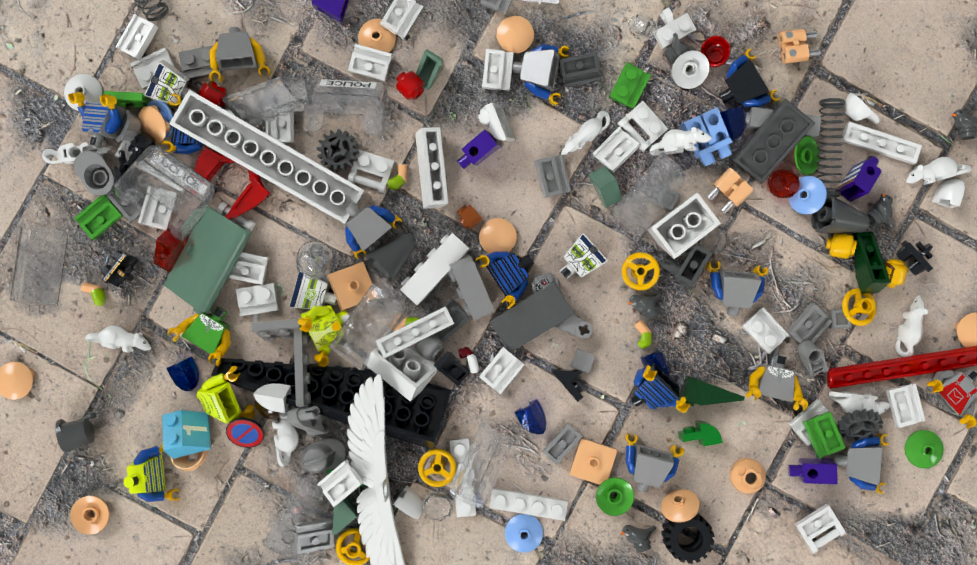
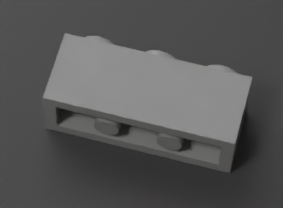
[448,256,495,320]

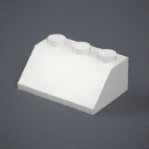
[647,193,721,259]
[367,345,438,402]

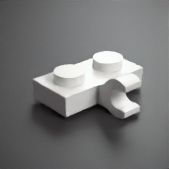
[653,7,696,49]

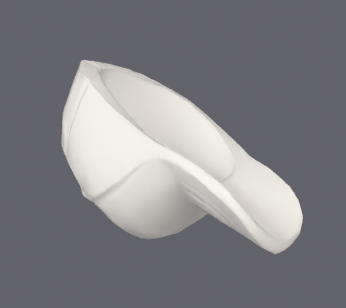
[844,93,880,124]

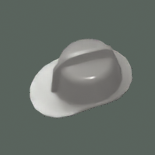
[116,110,142,143]
[74,151,114,196]
[301,438,346,474]

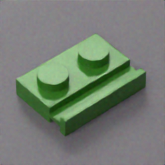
[608,62,651,110]
[103,91,153,109]
[74,195,123,240]
[802,411,846,459]

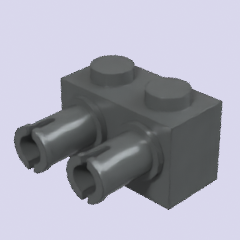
[660,244,712,290]

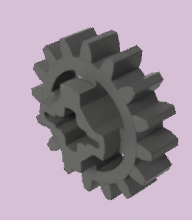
[317,129,359,172]
[837,409,883,440]

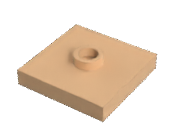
[327,262,377,311]
[569,438,618,485]

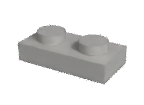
[542,423,583,465]

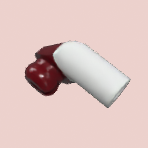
[458,347,480,373]

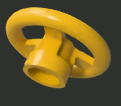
[622,252,660,291]
[842,288,877,326]
[418,449,457,487]
[336,528,370,565]

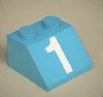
[162,410,211,459]

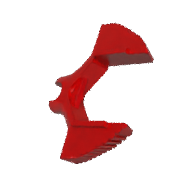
[191,146,272,219]

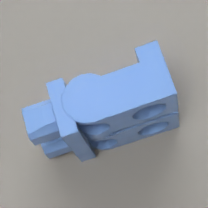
[679,107,733,167]

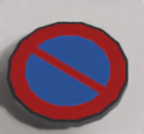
[226,417,265,448]

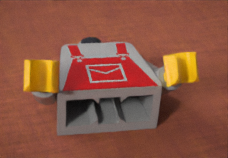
[926,369,977,429]

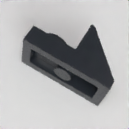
[434,351,471,386]
[551,369,583,402]

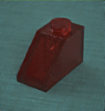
[153,226,188,273]

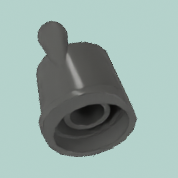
[55,413,97,453]

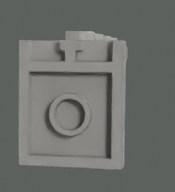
[252,319,311,408]

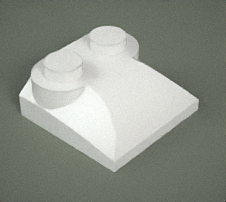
[478,102,516,142]

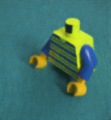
[124,443,180,502]

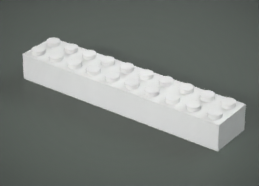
[169,90,365,225]

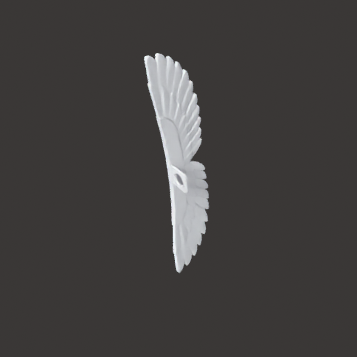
[347,374,405,565]

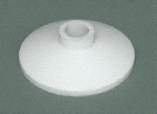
[672,50,709,89]
[64,74,103,111]

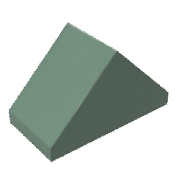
[416,49,444,90]
[588,166,623,208]
[332,497,359,535]

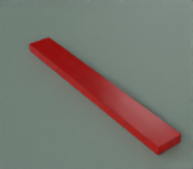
[827,346,977,389]

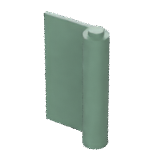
[164,205,252,314]

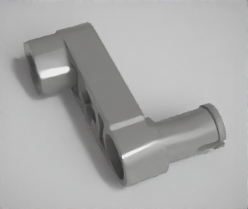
[287,406,331,436]

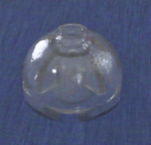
[295,240,335,280]

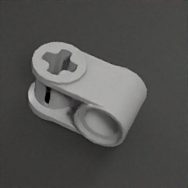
[554,315,593,339]
[798,340,829,379]

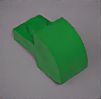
[678,421,723,446]

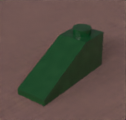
[854,232,891,294]
[679,376,745,407]

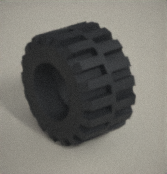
[661,513,715,564]

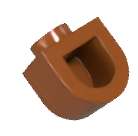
[457,205,483,229]

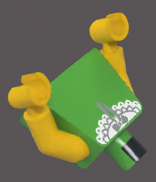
[167,306,231,366]

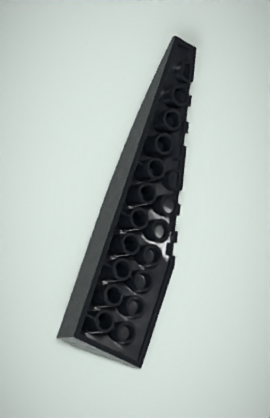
[211,358,451,450]

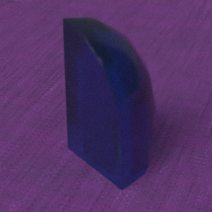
[720,106,746,140]
[640,351,670,376]
[167,357,199,391]
[514,399,546,434]

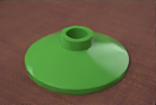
[794,136,820,175]
[904,430,944,468]
[596,477,634,516]

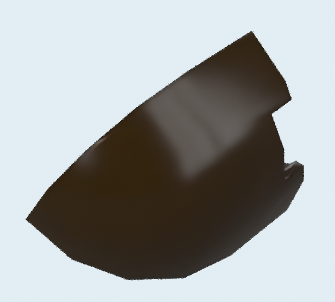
[255,400,279,421]

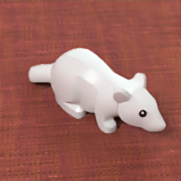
[561,111,610,155]
[649,127,712,156]
[42,142,110,164]
[906,157,972,185]
[895,295,928,357]
[85,325,151,353]
[828,391,891,415]
[272,408,299,467]

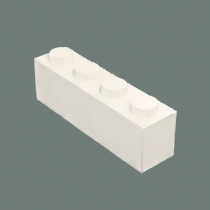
[415,127,448,209]
[400,233,470,305]

